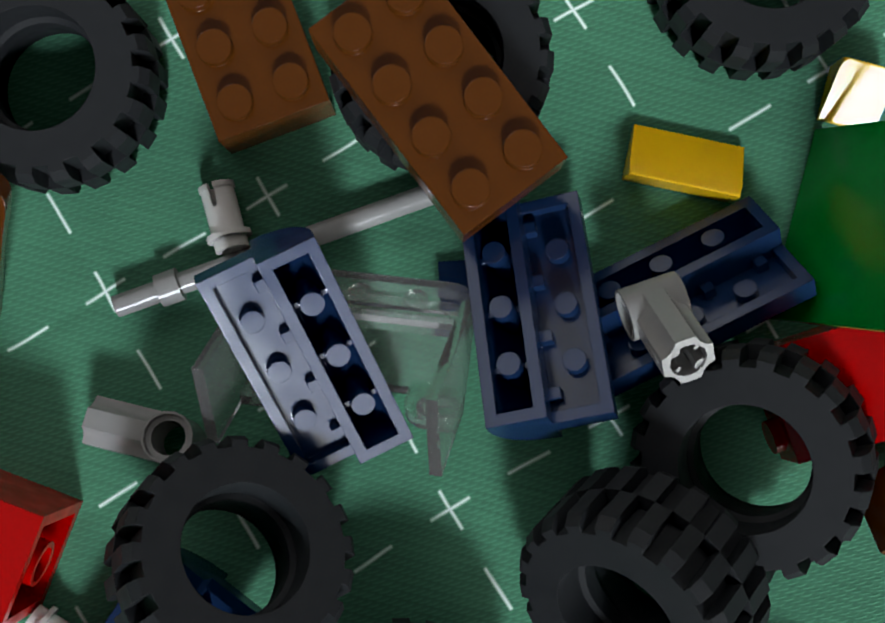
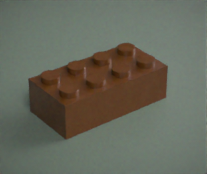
[166,0,336,154]
[308,0,568,243]

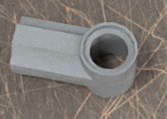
[615,271,715,384]
[81,395,207,464]

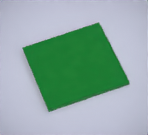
[770,121,885,332]

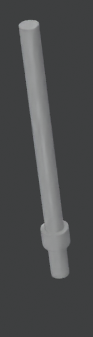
[111,186,434,317]

